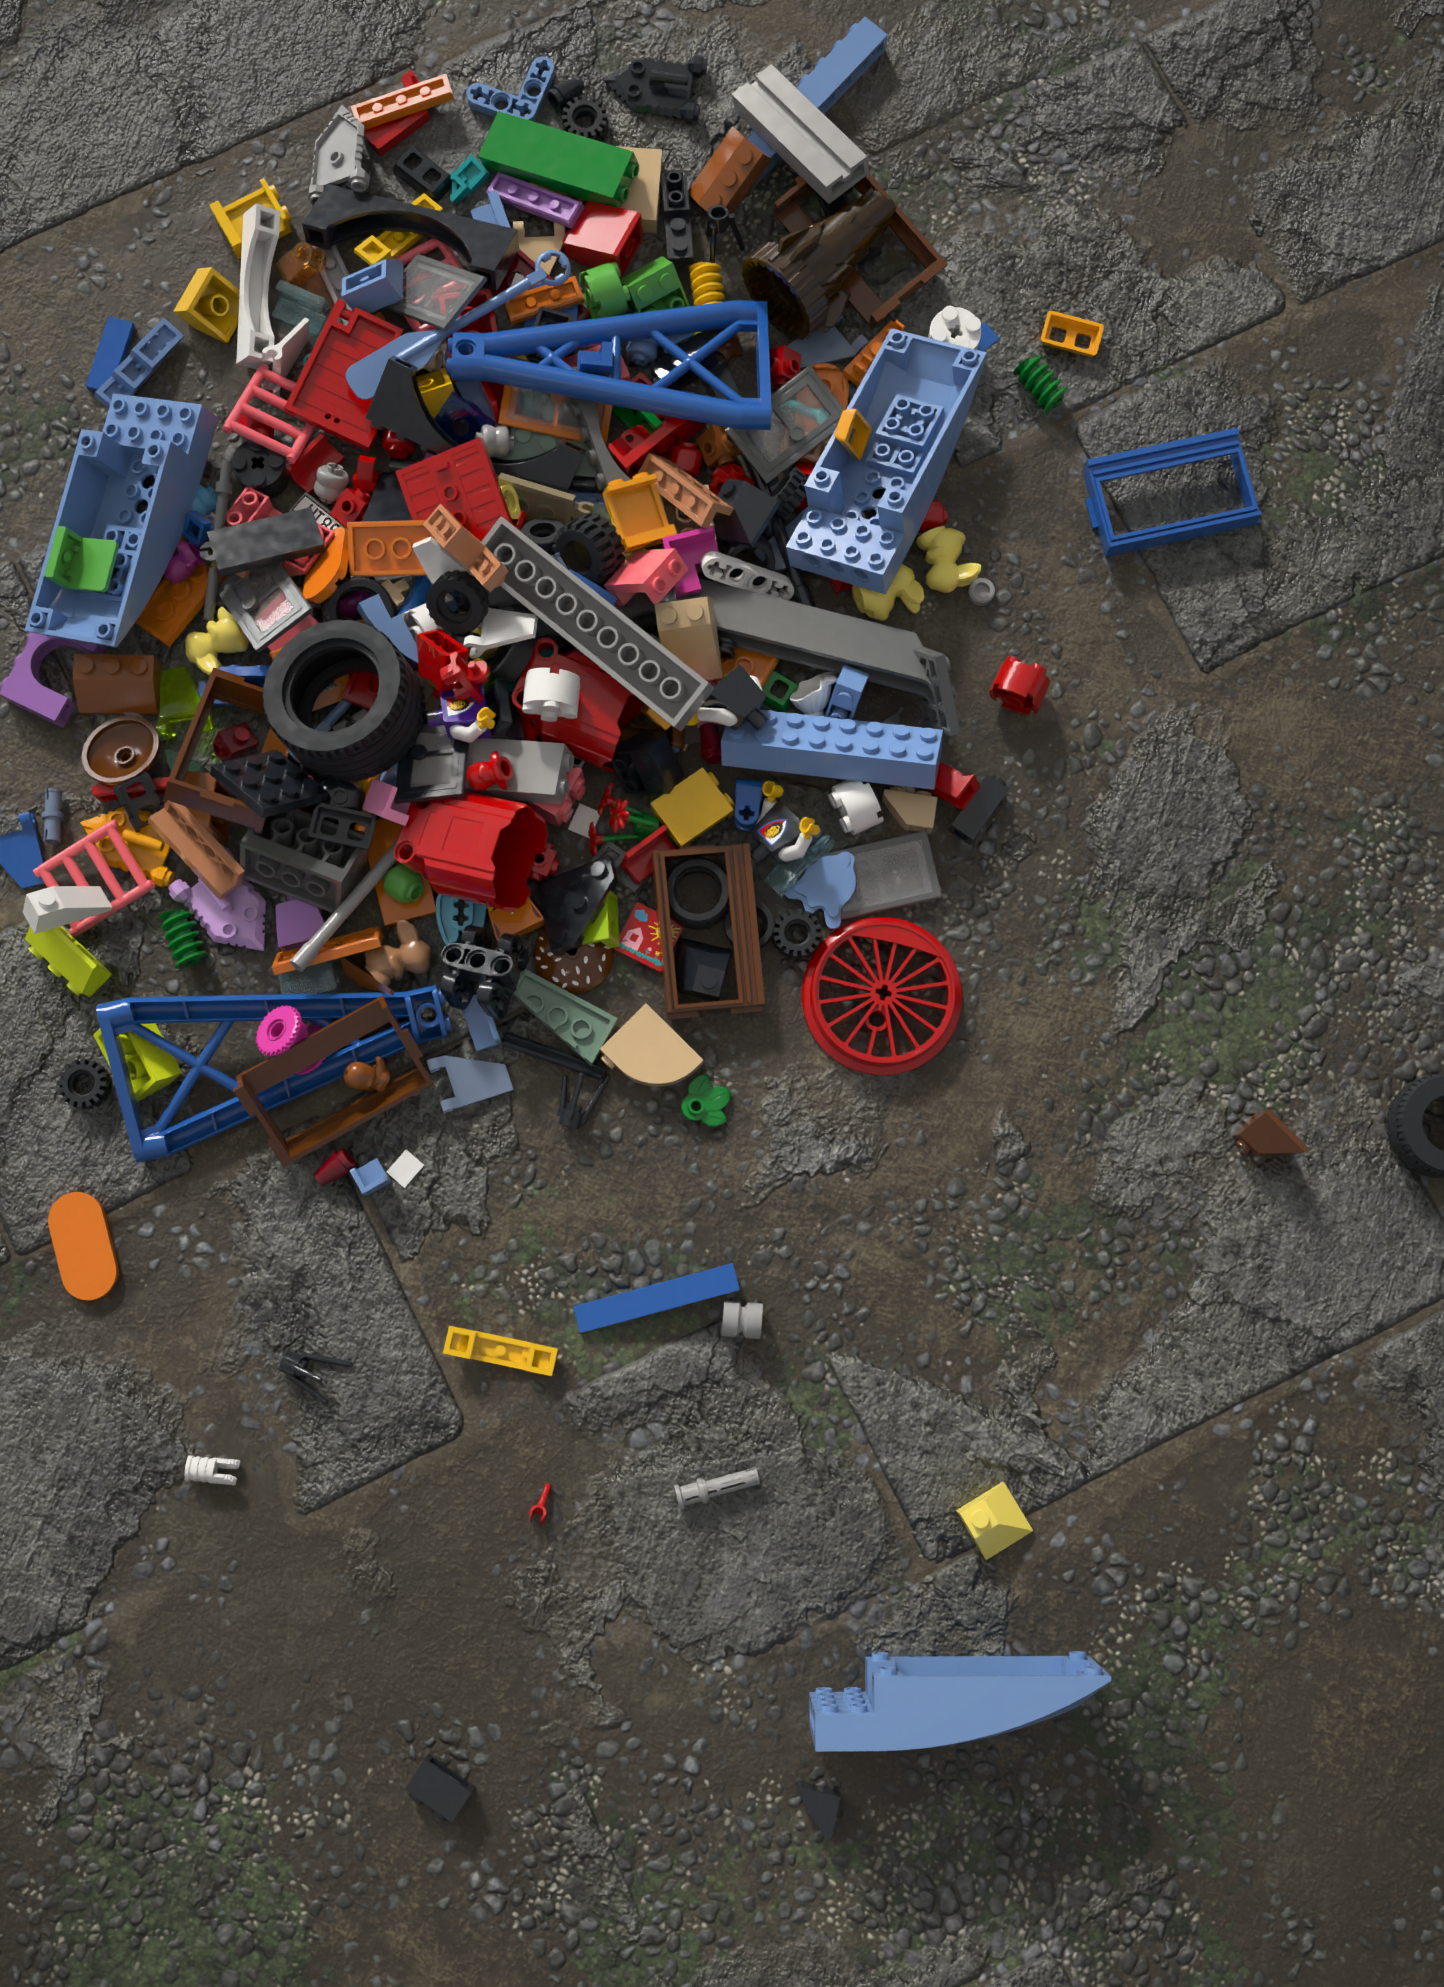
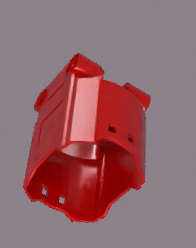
[512,637,645,772]
[394,791,548,911]

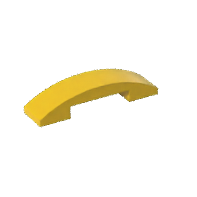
[354,193,443,266]
[443,1326,558,1376]

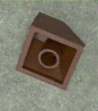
[1232,1109,1309,1156]

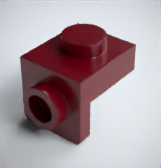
[212,722,259,762]

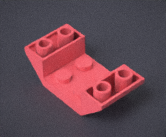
[225,487,335,576]

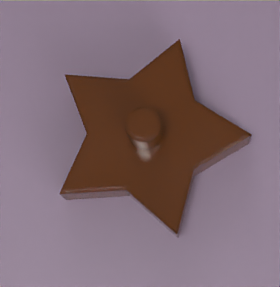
[715,337,743,364]

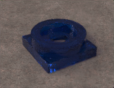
[434,391,496,445]

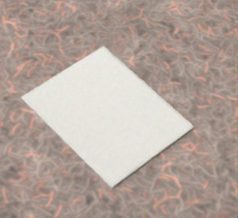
[568,804,600,839]
[387,1150,424,1188]

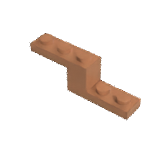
[423,503,509,592]

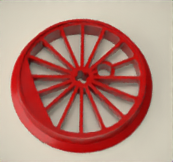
[802,917,962,1076]

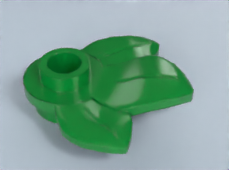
[681,1074,731,1127]

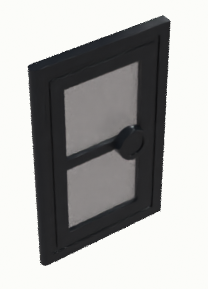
[394,709,469,804]

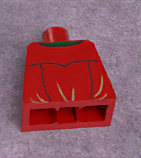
[417,629,469,699]

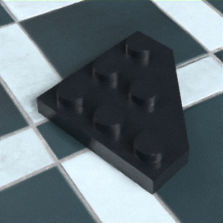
[537,855,618,956]

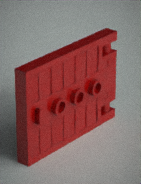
[284,299,404,452]
[395,437,514,594]

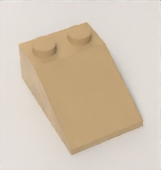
[655,597,723,680]

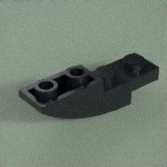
[661,170,694,265]

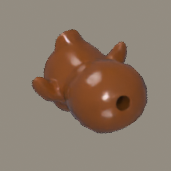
[344,1057,390,1092]

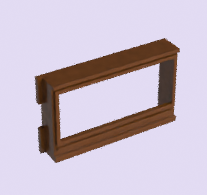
[773,173,948,329]
[163,667,289,833]
[651,843,765,1020]
[233,995,434,1167]

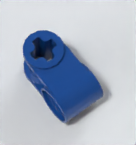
[734,778,763,832]

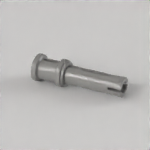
[674,1466,760,1510]

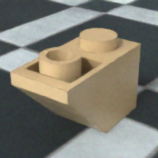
[882,787,937,834]

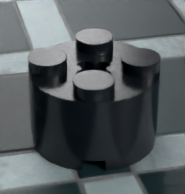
[231,440,290,499]

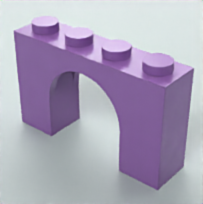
[0,633,109,728]

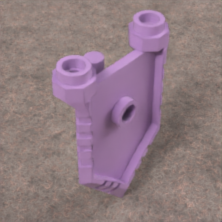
[168,846,266,951]

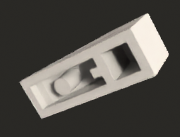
[23,886,112,934]

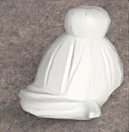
[789,672,838,716]

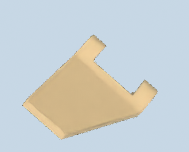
[513,221,565,276]

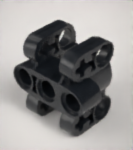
[440,925,529,1019]

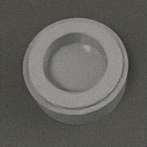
[968,578,995,606]

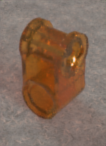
[275,242,327,291]

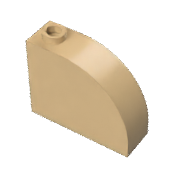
[616,146,663,234]
[600,1003,704,1087]

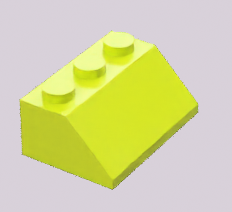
[25,926,113,997]
[93,1023,182,1102]

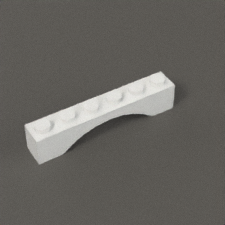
[236,204,280,369]

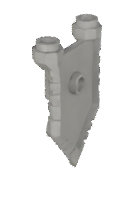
[308,104,370,206]

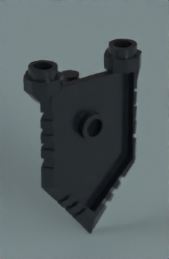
[602,55,708,123]

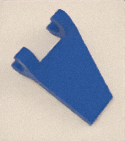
[0,812,45,889]

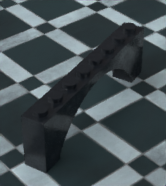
[302,184,520,291]
[365,355,586,493]

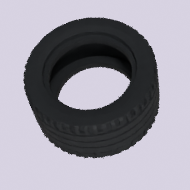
[262,620,426,782]

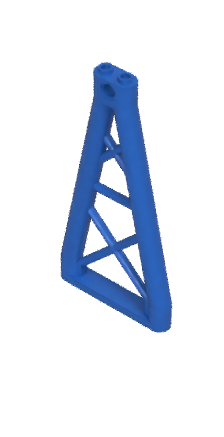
[447,300,772,430]
[96,985,452,1163]

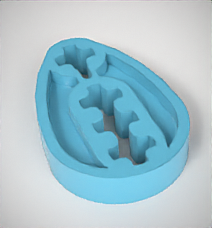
[436,894,488,946]

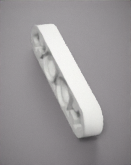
[700,551,794,600]

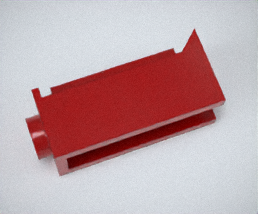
[922,762,980,810]

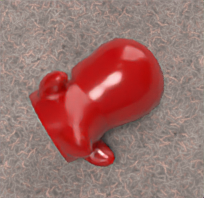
[466,751,513,791]

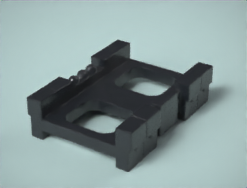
[113,771,164,833]

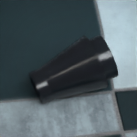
[547,76,585,111]

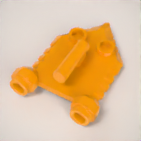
[80,807,175,888]

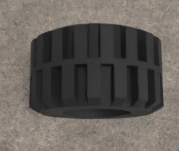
[552,513,625,585]

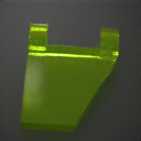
[155,666,213,740]

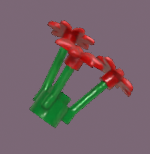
[588,783,659,856]

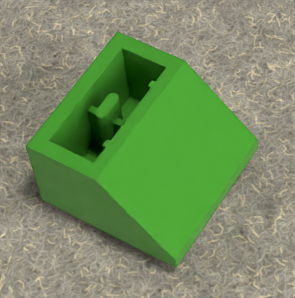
[620,256,690,313]

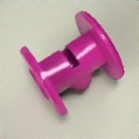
[256,1005,326,1075]

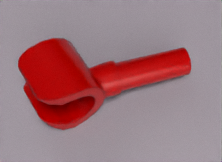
[529,1484,552,1526]

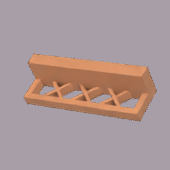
[638,452,734,528]
[148,800,245,900]

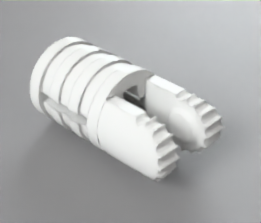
[184,1455,240,1485]

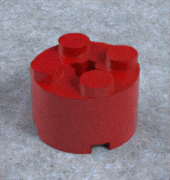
[989,656,1051,715]

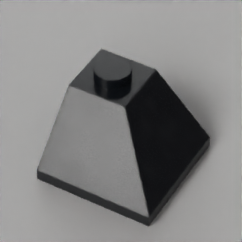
[715,479,780,547]
[674,937,731,1001]

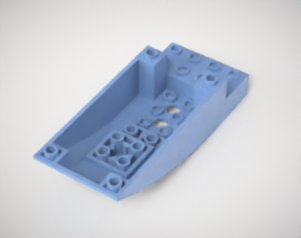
[786,328,987,594]
[24,393,218,648]
[809,1651,1111,1752]

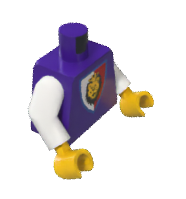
[427,658,496,743]

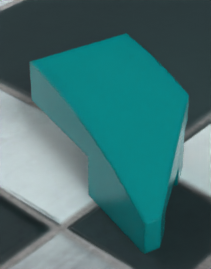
[450,154,491,204]

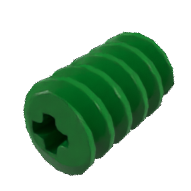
[1013,355,1068,414]
[158,909,207,969]

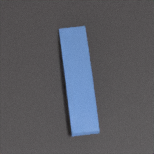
[94,317,184,409]

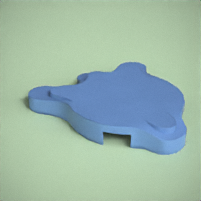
[784,852,856,930]

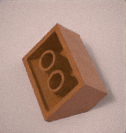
[688,126,772,214]
[73,654,162,716]
[183,771,235,845]

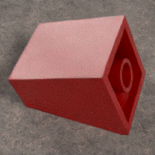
[563,201,643,279]

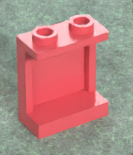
[604,548,688,606]

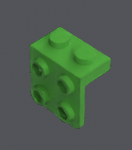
[44,526,119,593]

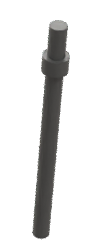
[203,460,233,621]

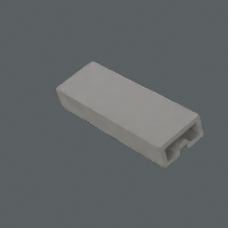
[732,64,869,204]
[411,733,574,804]

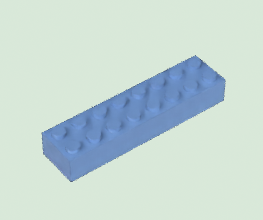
[721,710,943,790]

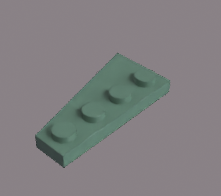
[502,427,613,477]
[512,969,618,1067]

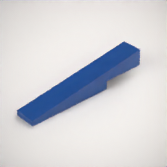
[573,1263,740,1333]

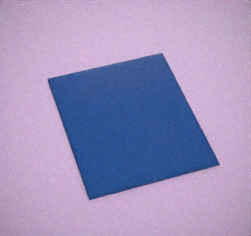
[977,322,1000,351]

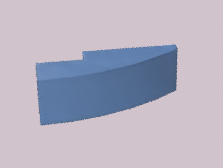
[357,594,419,670]

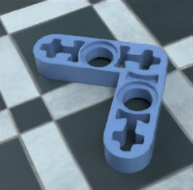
[466,56,555,122]

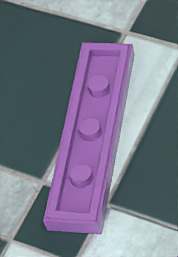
[486,172,584,229]

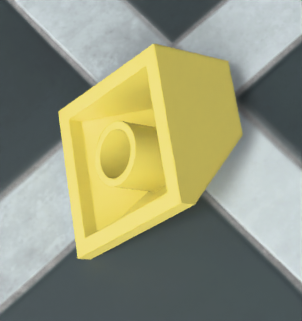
[956,1482,1033,1560]

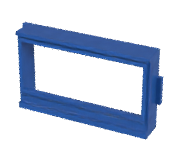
[1082,428,1262,557]

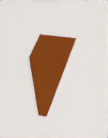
[341,957,394,995]

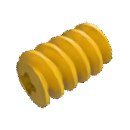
[689,262,725,306]

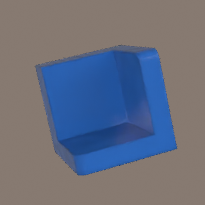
[577,341,613,377]

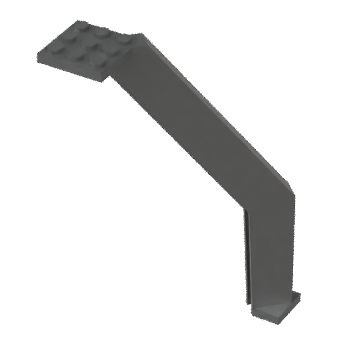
[499,577,962,736]

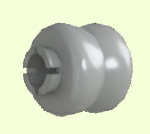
[475,424,514,459]
[314,463,349,504]

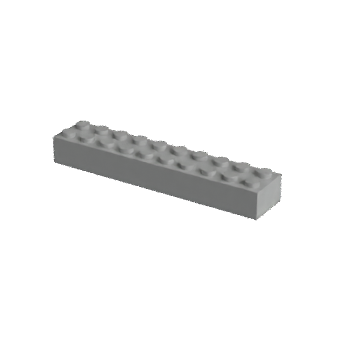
[482,516,715,731]

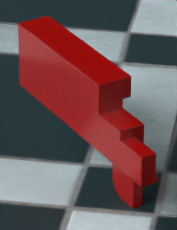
[364,70,430,157]

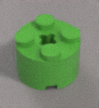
[579,262,631,319]

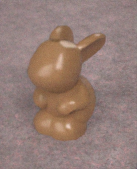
[364,920,432,988]

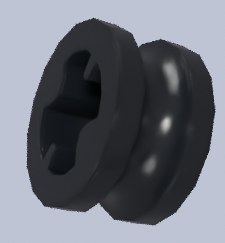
[718,638,738,659]

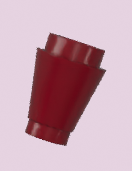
[699,723,722,764]
[314,1148,356,1186]

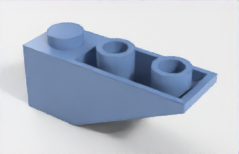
[825,665,869,720]

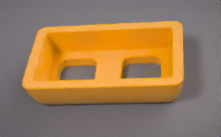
[1041,311,1104,357]
[834,409,872,461]

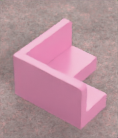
[362,779,411,826]

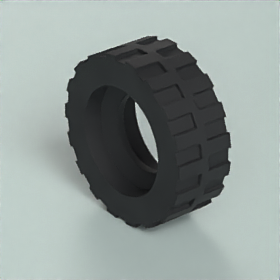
[426,570,490,635]

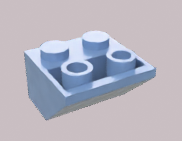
[341,259,403,314]

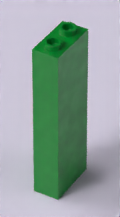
[478,111,639,208]

